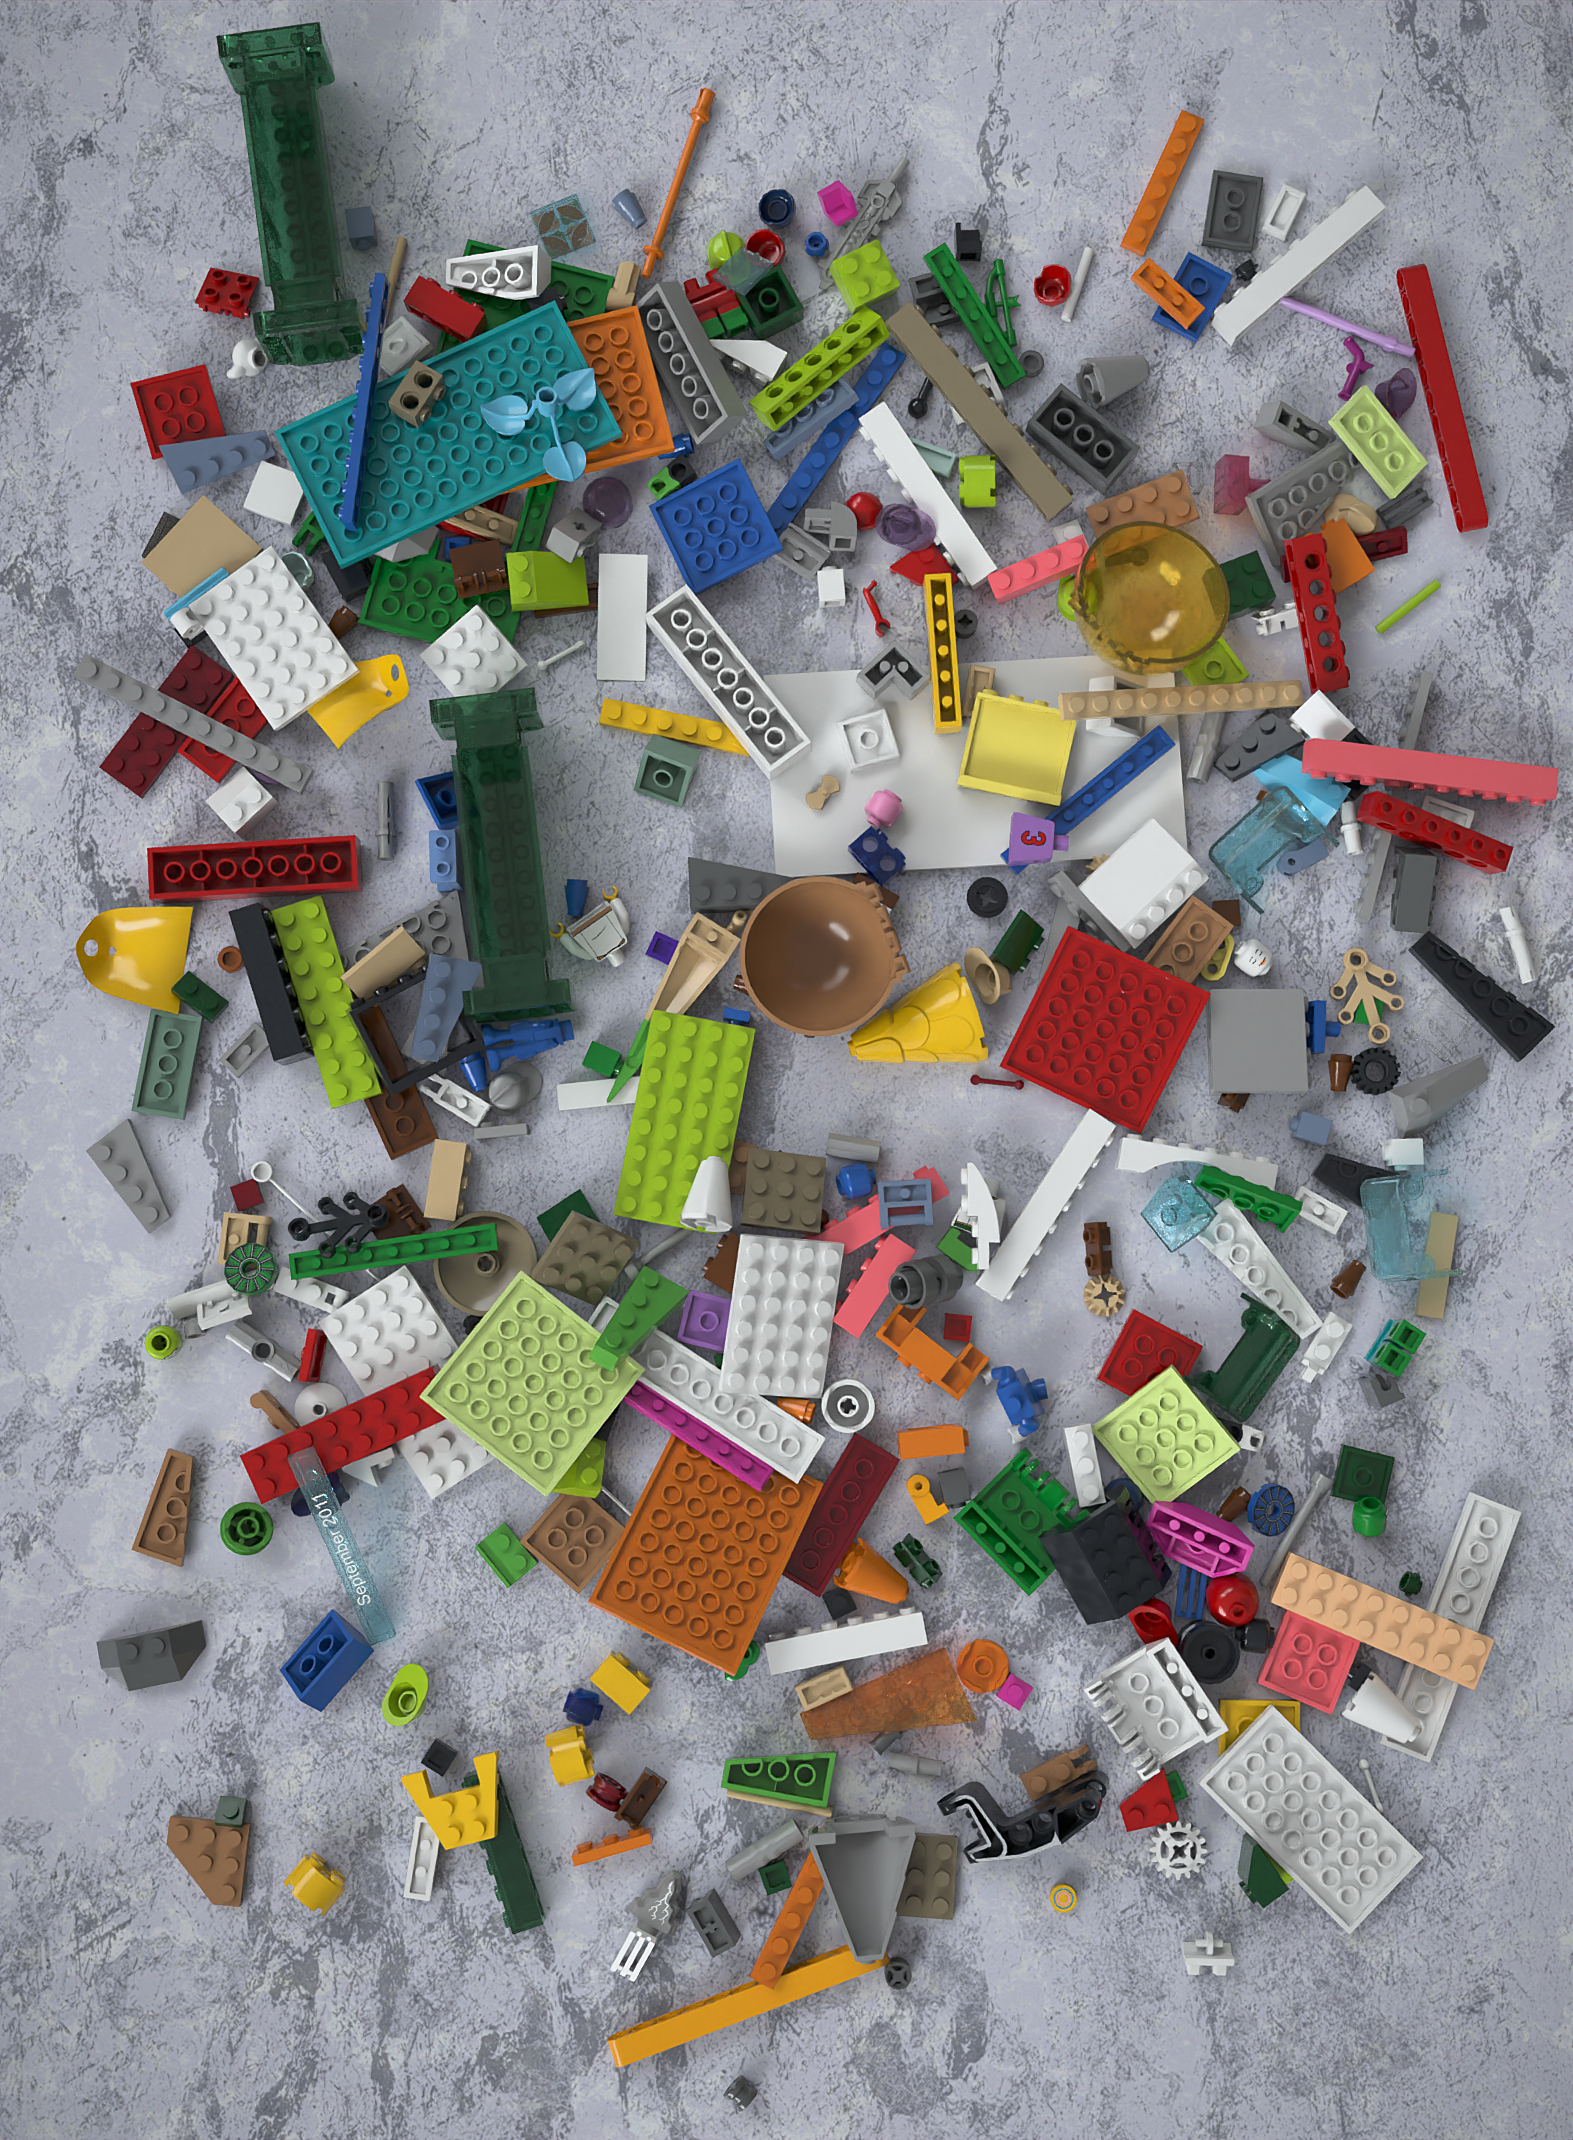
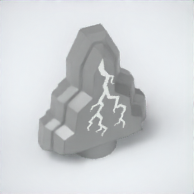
[627,1870,682,1936]

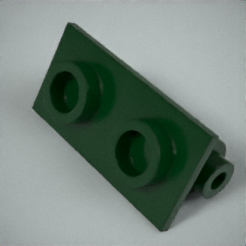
[892,1533,943,1589]

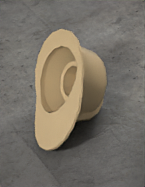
[1324,494,1380,537]
[964,947,1013,1005]

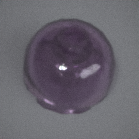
[582,476,633,530]

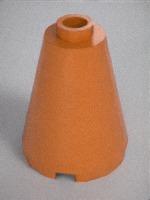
[833,1538,909,1604]

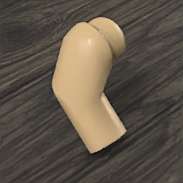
[719,910,747,935]

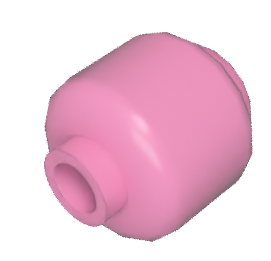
[864,789,903,829]

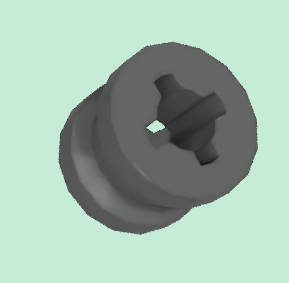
[954,609,978,640]
[884,1957,912,1990]
[724,2075,758,2112]

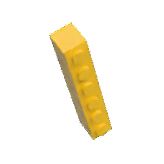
[923,573,962,734]

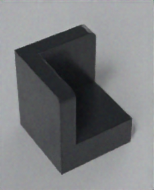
[954,222,982,262]

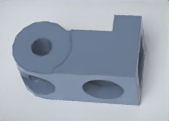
[1277,833,1329,876]

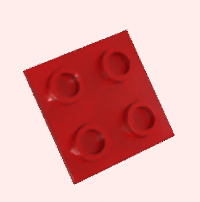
[195,267,260,320]

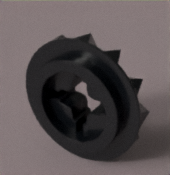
[966,877,1008,919]

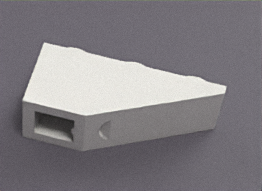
[709,339,787,386]

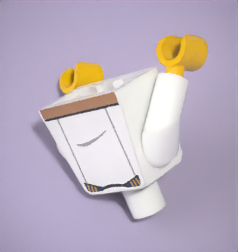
[549,885,629,967]

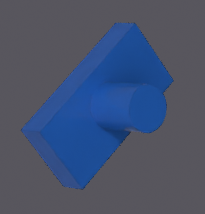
[1305,1000,1341,1055]

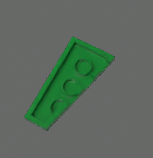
[1194,1165,1303,1233]

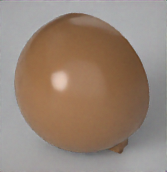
[739,876,911,1036]

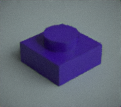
[645,931,679,965]

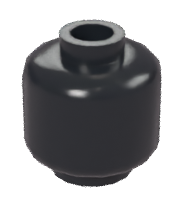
[1235,1617,1275,1654]

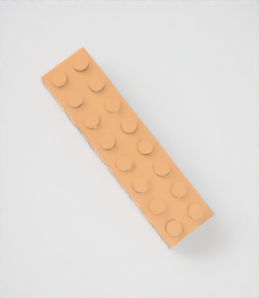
[1268,1551,1494,1690]

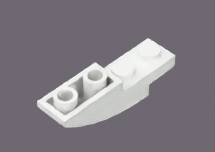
[961,1163,1000,1269]

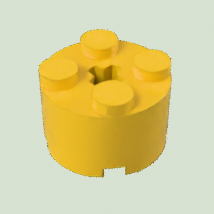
[545,1724,595,1787]
[283,1852,346,1916]

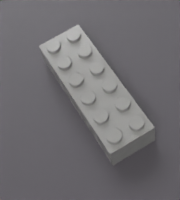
[635,281,748,445]

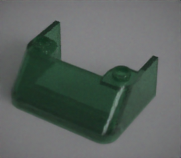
[1182,1292,1301,1422]

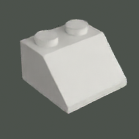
[1086,675,1146,738]
[1286,690,1355,741]
[206,766,279,838]

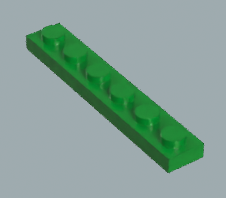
[922,242,1026,390]

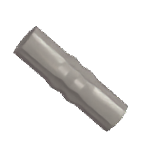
[1186,711,1228,785]
[725,1819,805,1882]

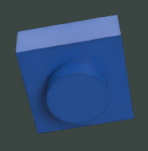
[723,1007,751,1026]

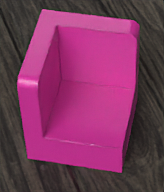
[817,180,859,227]

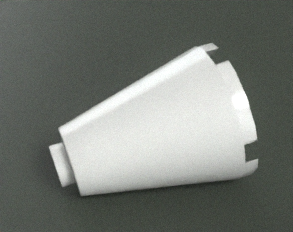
[680,1156,733,1232]
[1342,1671,1420,1743]

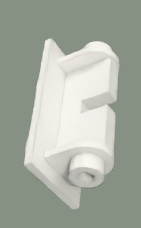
[1252,600,1299,636]

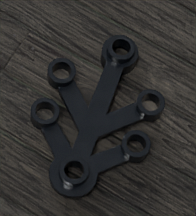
[288,1192,391,1259]

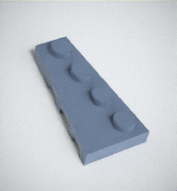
[763,377,860,461]
[159,430,276,494]
[410,953,483,1062]

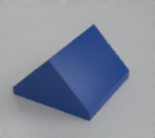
[415,771,478,830]

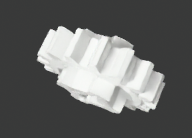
[1148,1820,1207,1880]

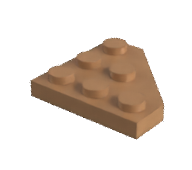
[166,1815,251,1907]

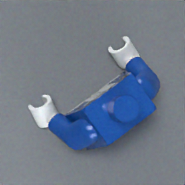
[979,1365,1045,1444]

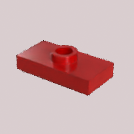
[298,1328,327,1383]

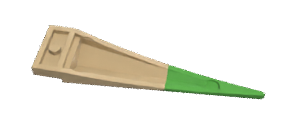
[607,912,741,1103]

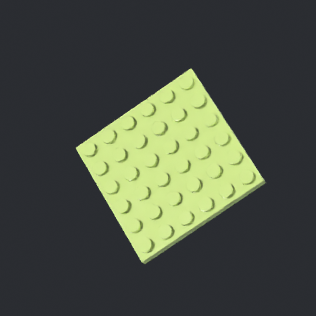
[419,1271,645,1497]

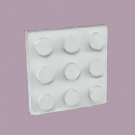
[419,605,529,715]

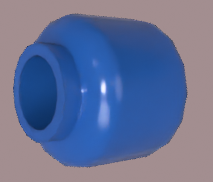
[836,1163,876,1200]

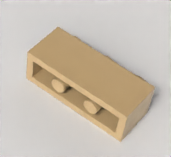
[424,1139,473,1221]

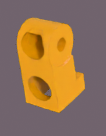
[906,1474,949,1525]

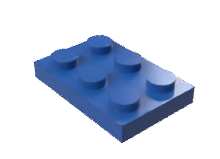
[1152,252,1233,343]

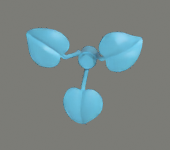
[481,368,596,482]

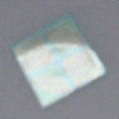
[530,194,596,260]

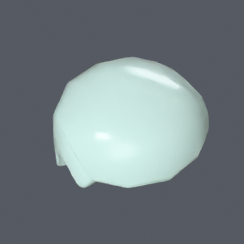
[281,551,315,592]

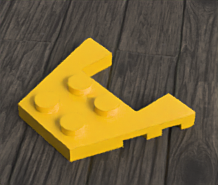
[400,1750,500,1850]

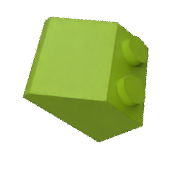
[551,1437,606,1498]

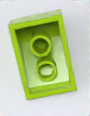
[506,551,589,612]

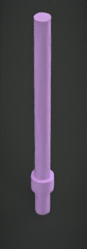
[1279,296,1416,358]

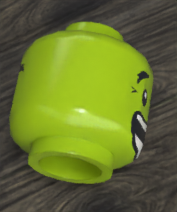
[144,1325,183,1360]

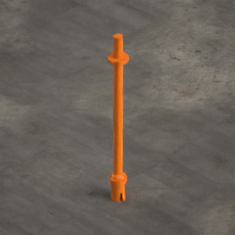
[641,88,716,279]

